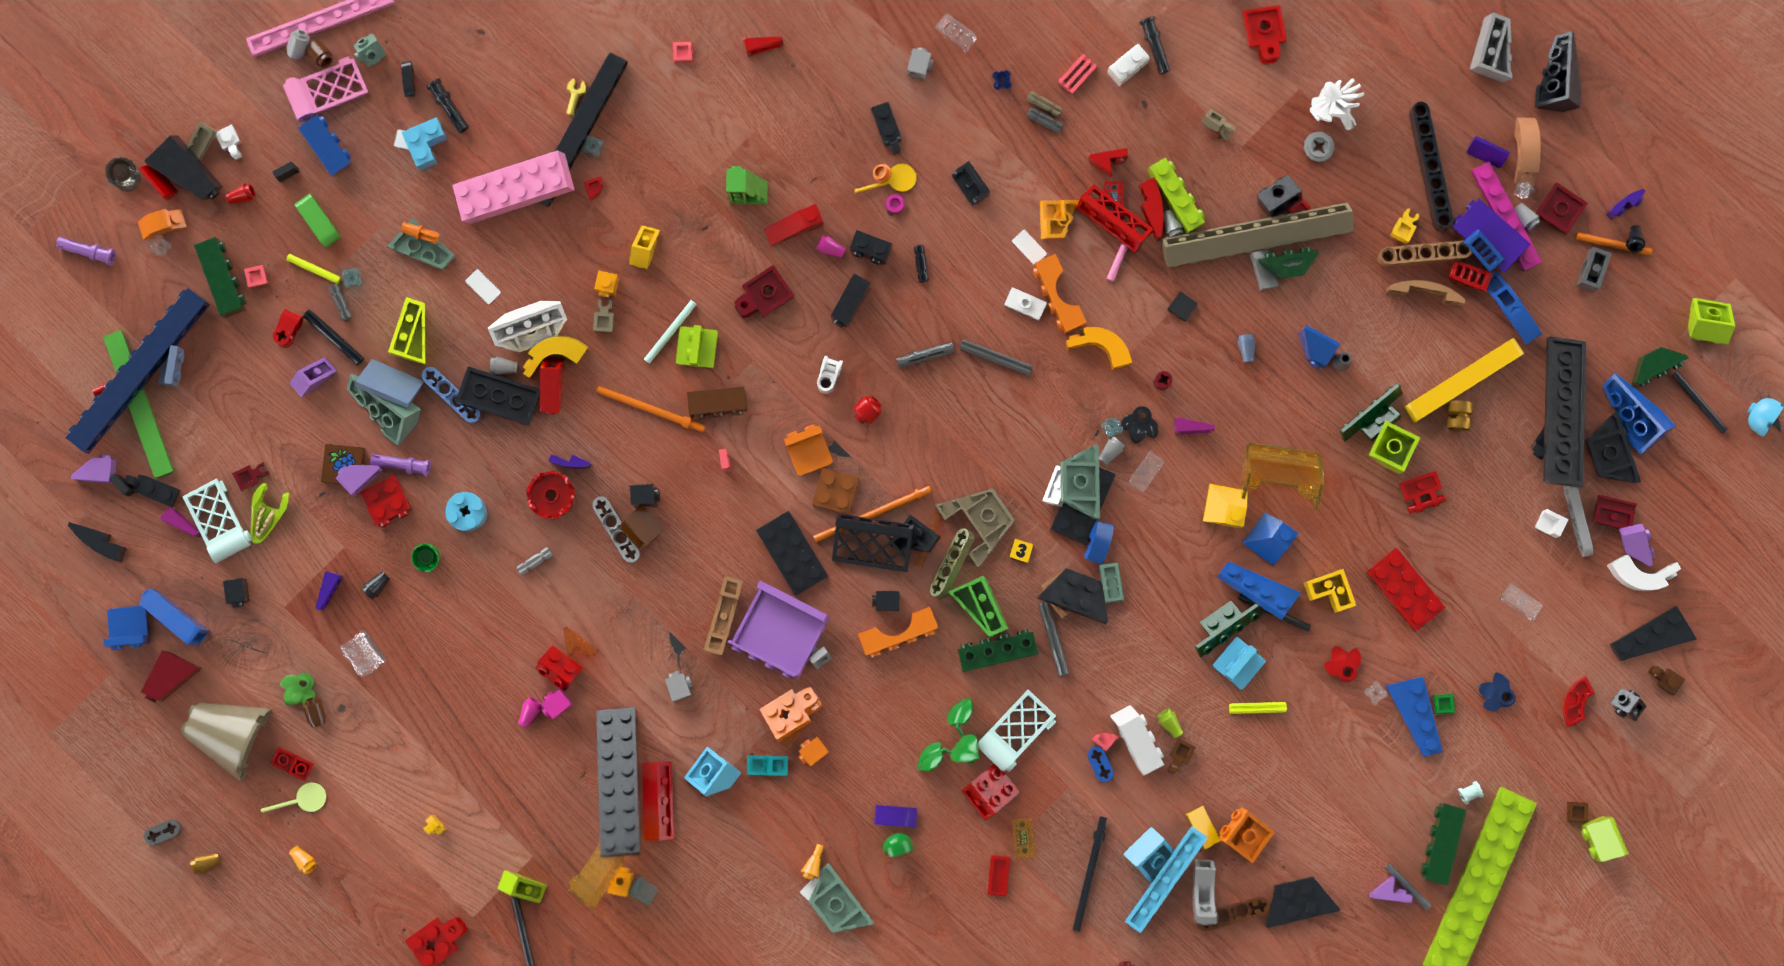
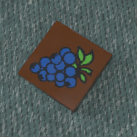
[321,444,365,484]

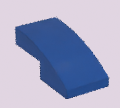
[1084,520,1114,565]

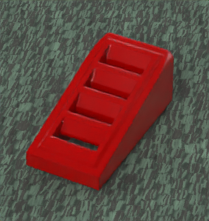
[743,37,784,57]
[1449,260,1493,292]

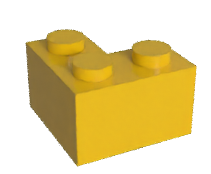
[1303,569,1356,613]

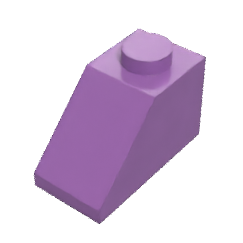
[289,357,337,398]
[71,455,117,484]
[336,465,383,496]

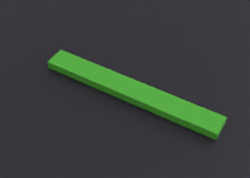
[103,330,174,479]

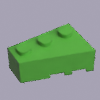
[726,166,768,204]
[949,576,1009,637]

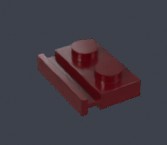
[1592,495,1637,529]

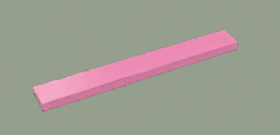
[246,0,395,57]

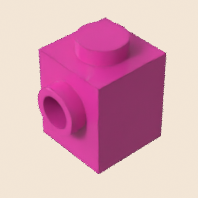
[541,689,573,719]

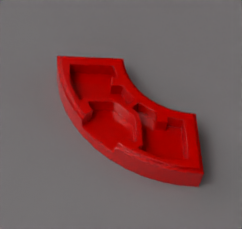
[1563,676,1595,727]

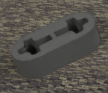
[144,820,182,845]

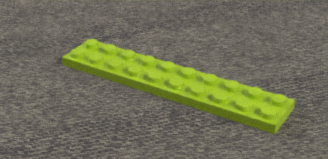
[1422,787,1537,966]

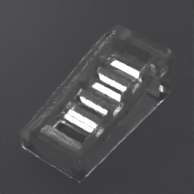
[935,13,977,52]

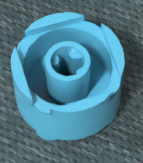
[446,492,488,532]

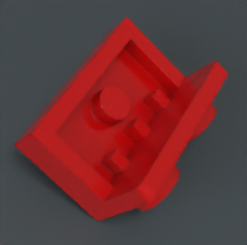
[535,645,583,691]

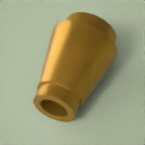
[190,852,221,875]

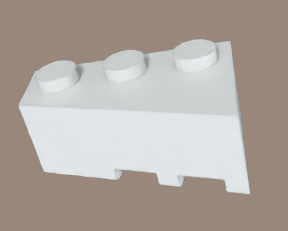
[1110,705,1164,776]

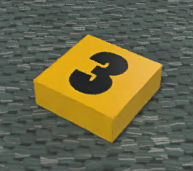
[1009,539,1033,563]

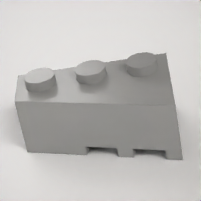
[1469,13,1512,83]

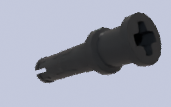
[1139,16,1171,75]
[426,78,469,133]

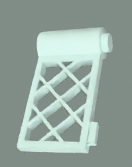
[182,478,252,563]
[978,690,1056,772]

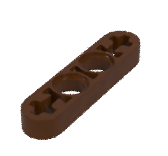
[1195,897,1270,931]

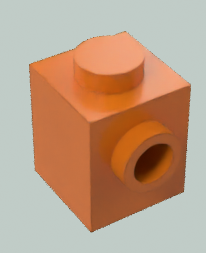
[798,737,829,766]

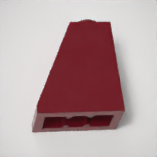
[141,650,201,703]

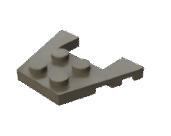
[935,488,1015,568]

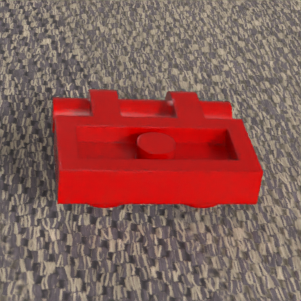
[1398,471,1446,514]

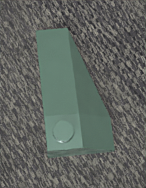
[347,374,421,446]

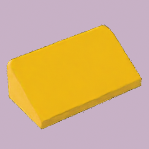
[1186,806,1221,850]

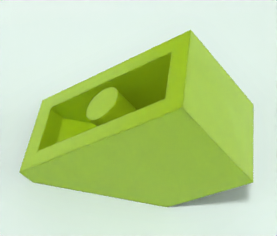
[497,870,547,903]

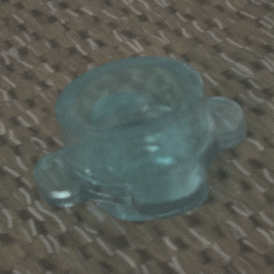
[582,135,604,157]
[342,267,362,288]
[1101,418,1123,437]

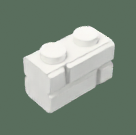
[1107,44,1150,87]

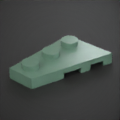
[387,218,456,270]

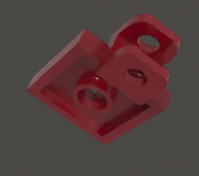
[734,265,795,318]

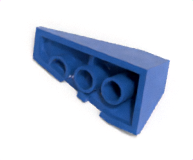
[1602,373,1676,455]

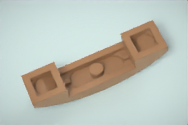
[1386,280,1465,307]
[704,576,743,655]

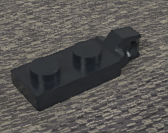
[871,102,902,155]
[124,474,180,507]

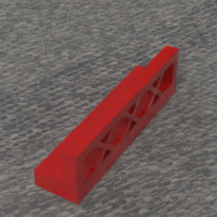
[1076,184,1153,253]

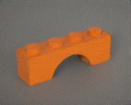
[1032,254,1087,334]
[858,607,938,658]

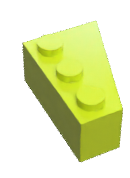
[388,297,426,366]

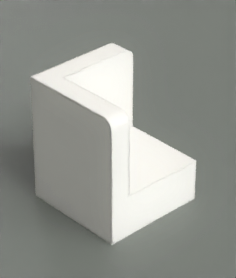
[1535,509,1568,538]

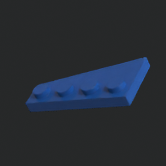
[1217,561,1301,620]
[1385,677,1443,757]

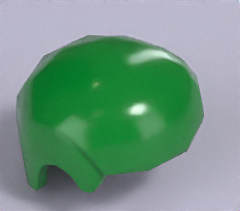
[411,543,441,573]
[883,833,914,857]

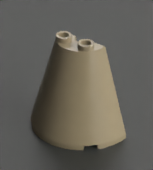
[181,702,272,782]

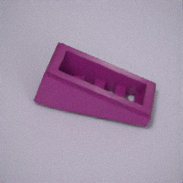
[1174,417,1215,435]
[159,508,201,537]

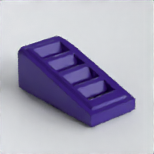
[316,572,343,611]

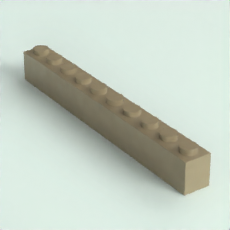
[1162,203,1354,267]

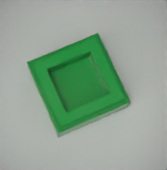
[1433,694,1455,715]

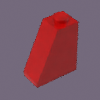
[540,357,564,415]

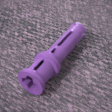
[56,237,116,266]
[370,454,431,477]

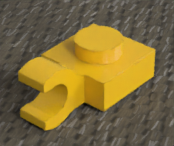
[423,815,447,835]

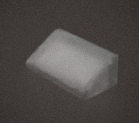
[1500,583,1543,621]

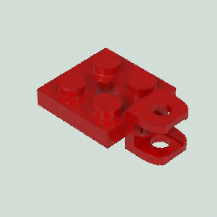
[1242,5,1287,65]
[405,917,468,966]

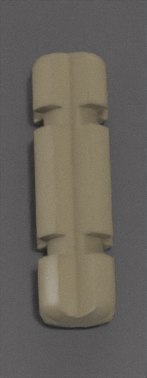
[1027,91,1062,117]

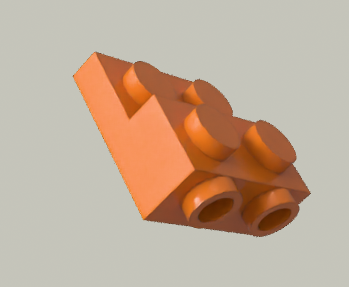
[1219,807,1275,864]

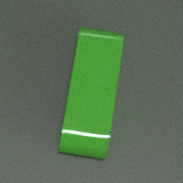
[294,193,341,248]

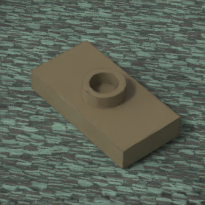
[187,122,218,162]

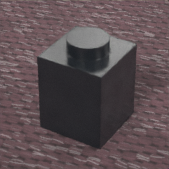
[223,578,250,608]
[872,591,899,611]

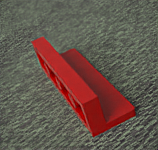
[642,761,674,841]

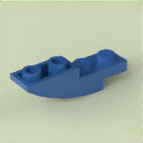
[1481,271,1542,345]

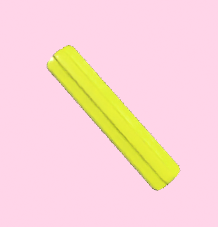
[1229,702,1287,714]

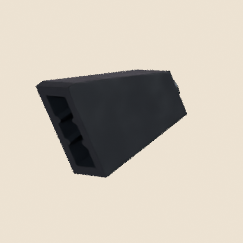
[831,273,871,328]

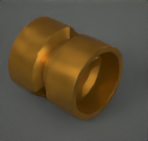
[1447,401,1474,431]

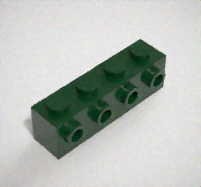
[194,237,247,318]
[957,629,1038,672]
[1420,803,1466,885]

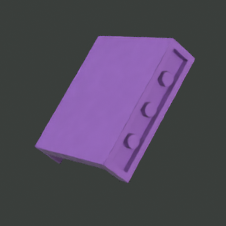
[728,581,831,680]

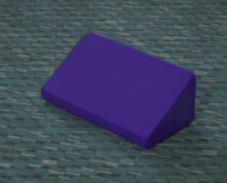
[1466,136,1510,168]

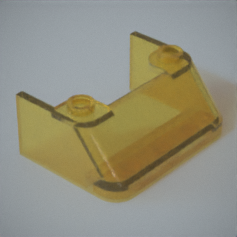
[1241,443,1324,510]
[568,841,641,910]

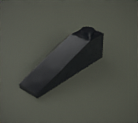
[1535,31,1581,112]

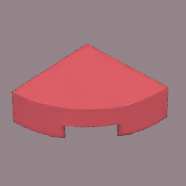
[1091,733,1119,752]

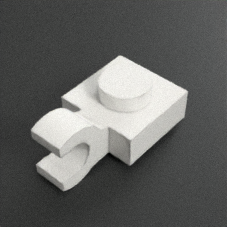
[216,125,242,160]

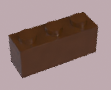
[687,386,747,420]

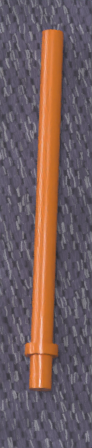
[813,486,932,543]

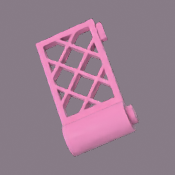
[283,56,369,122]

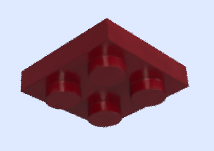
[1535,182,1588,235]

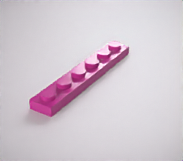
[1471,162,1542,272]

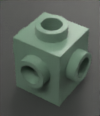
[354,34,387,67]

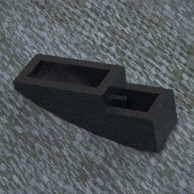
[68,522,127,562]

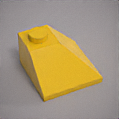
[1203,484,1248,529]

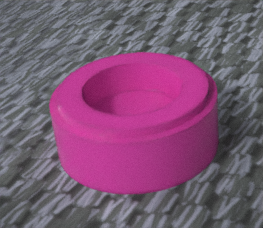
[886,194,905,214]

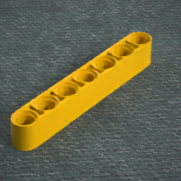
[1404,338,1524,423]

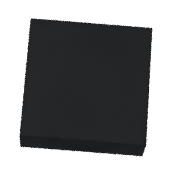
[272,162,299,182]
[1167,291,1198,322]
[109,474,135,497]

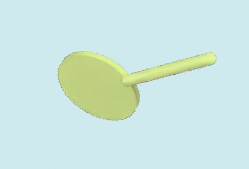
[261,782,326,812]

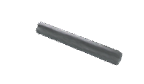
[960,340,1033,375]
[1039,602,1069,677]

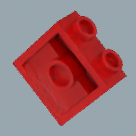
[360,475,413,528]

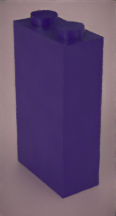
[1452,199,1531,274]

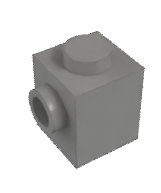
[907,48,934,79]
[665,671,693,702]

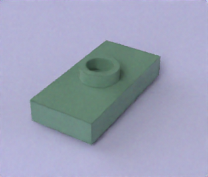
[1099,562,1124,603]

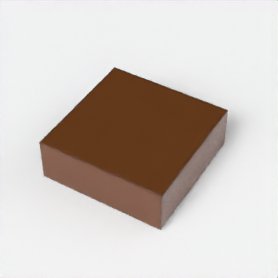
[1566,802,1588,822]

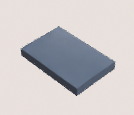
[355,359,424,408]

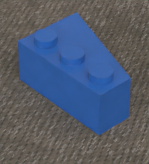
[298,114,351,176]

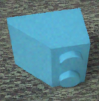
[1124,827,1174,883]

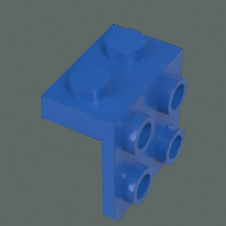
[104,606,149,650]

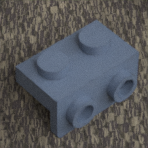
[158,345,184,387]

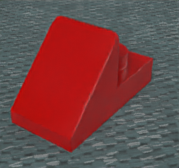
[1088,148,1128,177]

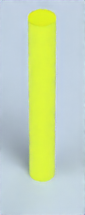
[286,254,341,284]

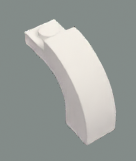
[1607,555,1681,591]

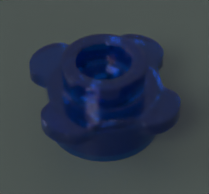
[992,70,1012,90]

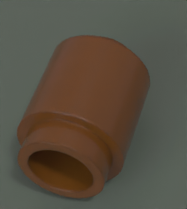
[306,40,333,68]
[302,697,326,727]

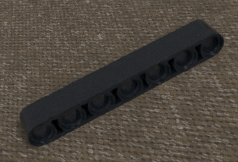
[1409,101,1453,232]

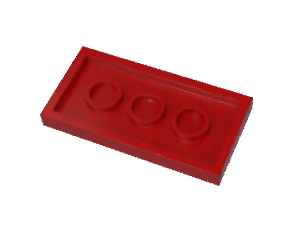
[1366,548,1446,632]

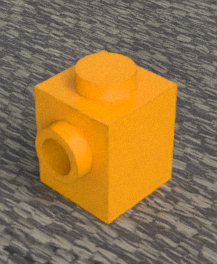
[594,271,619,298]
[607,866,634,897]

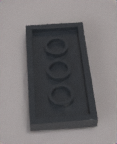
[455,366,540,426]
[1050,467,1116,545]
[756,511,828,596]

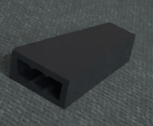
[145,135,223,200]

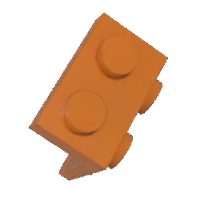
[784,424,833,476]

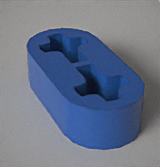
[1087,747,1113,782]

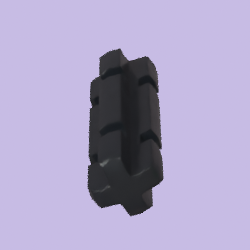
[914,245,929,283]

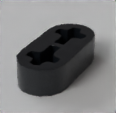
[401,61,416,97]

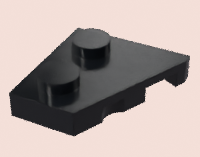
[890,515,941,553]

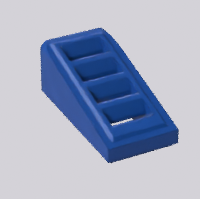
[1463,229,1505,272]

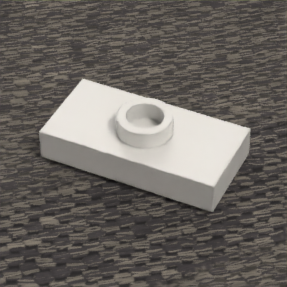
[1004,287,1047,321]

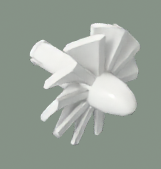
[1310,79,1364,130]

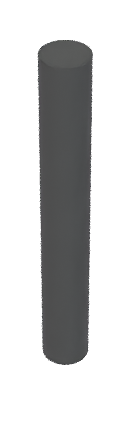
[1385,863,1431,910]

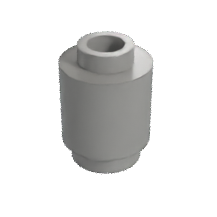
[286,30,310,59]

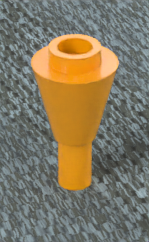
[800,844,824,881]

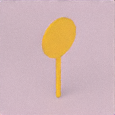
[854,164,916,193]

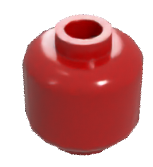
[854,395,882,424]

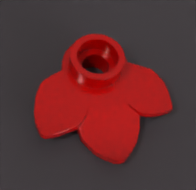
[1324,646,1361,682]

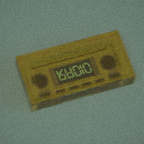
[1012,817,1035,858]

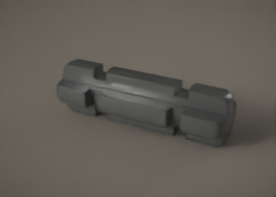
[1027,108,1063,134]
[329,284,352,321]

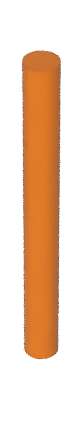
[1575,232,1652,256]

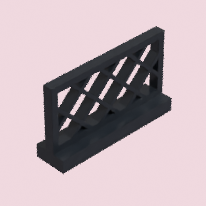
[832,514,914,572]

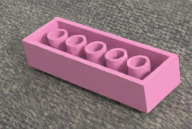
[453,150,574,224]

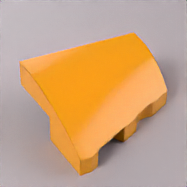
[1040,200,1079,239]

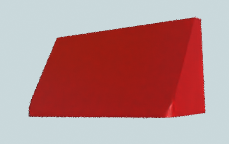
[139,165,178,200]

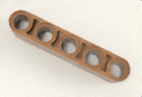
[1377,241,1472,267]

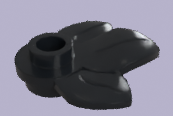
[1120,406,1158,444]

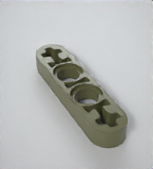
[930,528,974,599]

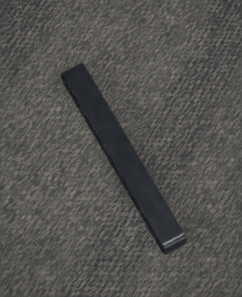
[539,52,628,207]

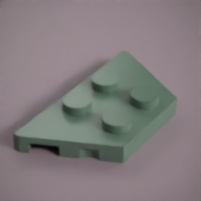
[1060,445,1100,519]
[809,863,874,933]

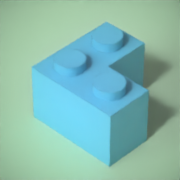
[401,117,448,171]

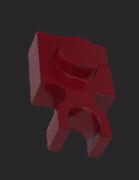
[232,462,269,491]

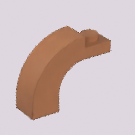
[1514,118,1541,186]

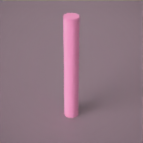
[1106,230,1136,282]

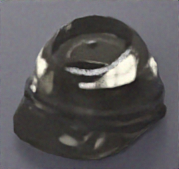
[105,157,141,192]

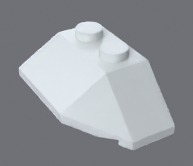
[488,301,567,352]

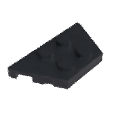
[1585,412,1641,483]
[1037,568,1108,624]
[1266,876,1340,928]

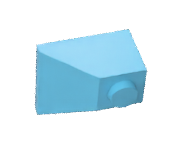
[684,747,742,796]

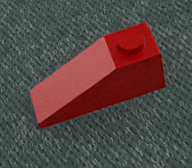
[764,204,824,246]

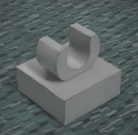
[808,646,832,670]

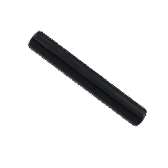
[303,310,364,365]

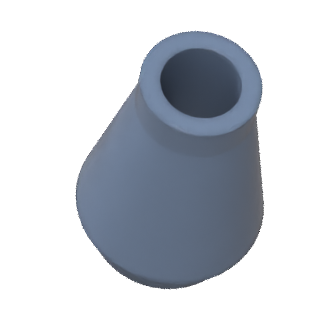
[1237,334,1256,362]

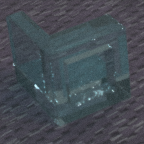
[629,876,659,905]

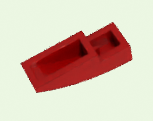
[1139,177,1163,241]

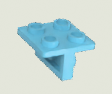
[1213,637,1266,690]

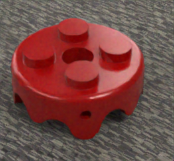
[526,471,575,519]

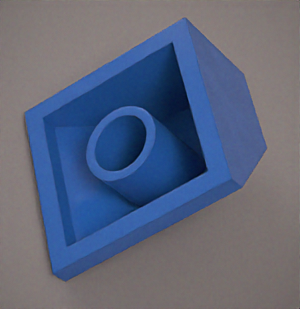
[1299,325,1340,369]
[1242,512,1299,566]

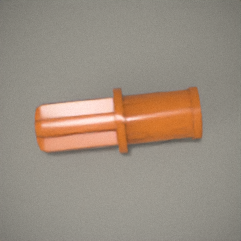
[401,221,440,243]

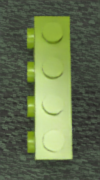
[1147,157,1205,234]

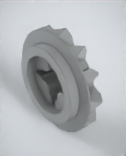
[1303,132,1334,162]

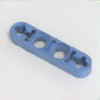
[422,367,481,424]

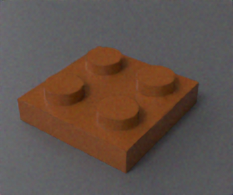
[812,468,859,515]

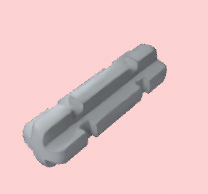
[517,548,552,575]

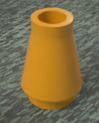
[289,846,317,875]

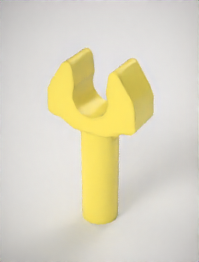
[567,79,587,115]

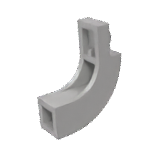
[1193,859,1217,925]

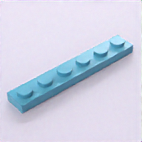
[1125,826,1208,933]

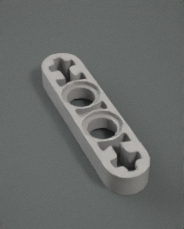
[1564,486,1594,557]
[592,497,640,563]

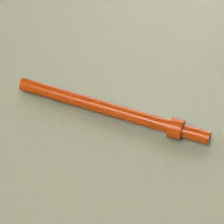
[596,386,706,432]

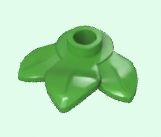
[280,673,315,706]

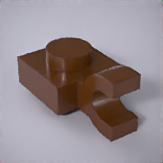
[1648,666,1685,695]
[1167,738,1196,774]

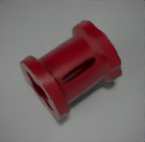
[1153,371,1173,391]

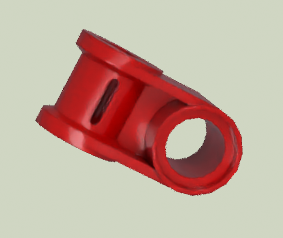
[273,309,304,348]

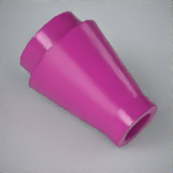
[816,235,846,258]
[518,697,542,728]

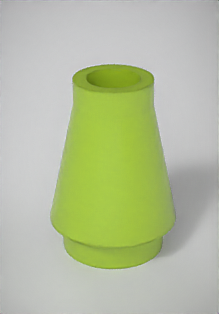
[1157,708,1183,738]

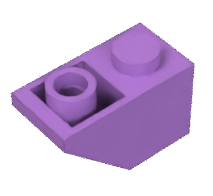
[1619,524,1655,566]

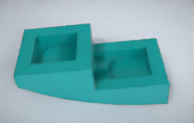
[746,755,788,776]

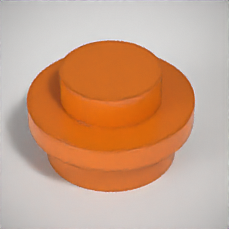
[873,164,892,183]

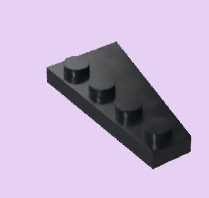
[1609,606,1697,661]

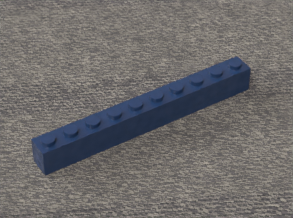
[66,288,210,454]

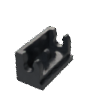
[951,161,990,207]

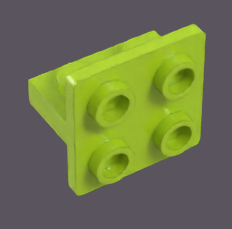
[676,325,718,368]

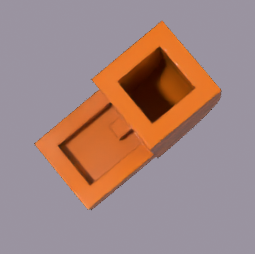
[138,209,187,240]

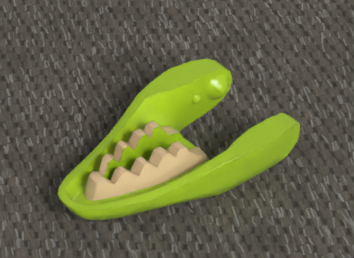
[250,483,290,544]

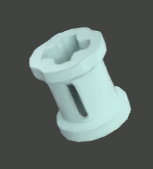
[1458,781,1484,805]

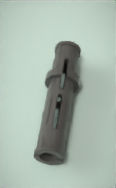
[896,341,955,369]

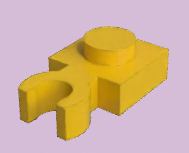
[1390,208,1419,245]

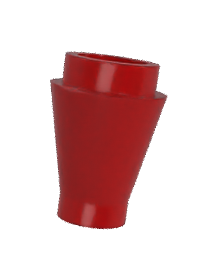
[225,183,256,205]

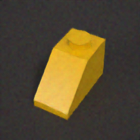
[629,226,660,269]

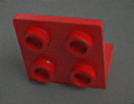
[961,764,1019,821]

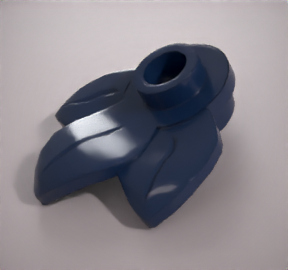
[1478,673,1516,711]

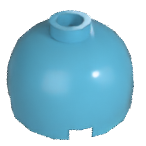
[1747,398,1784,437]

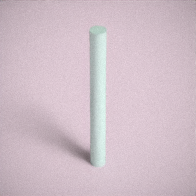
[644,300,697,364]

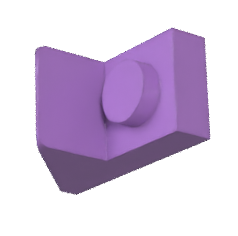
[1369,876,1413,903]

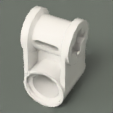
[817,356,843,394]

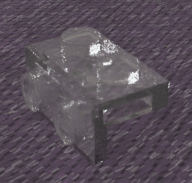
[340,630,387,678]

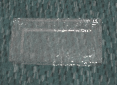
[1128,451,1165,493]

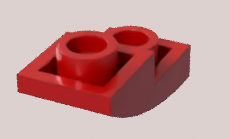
[270,746,314,781]

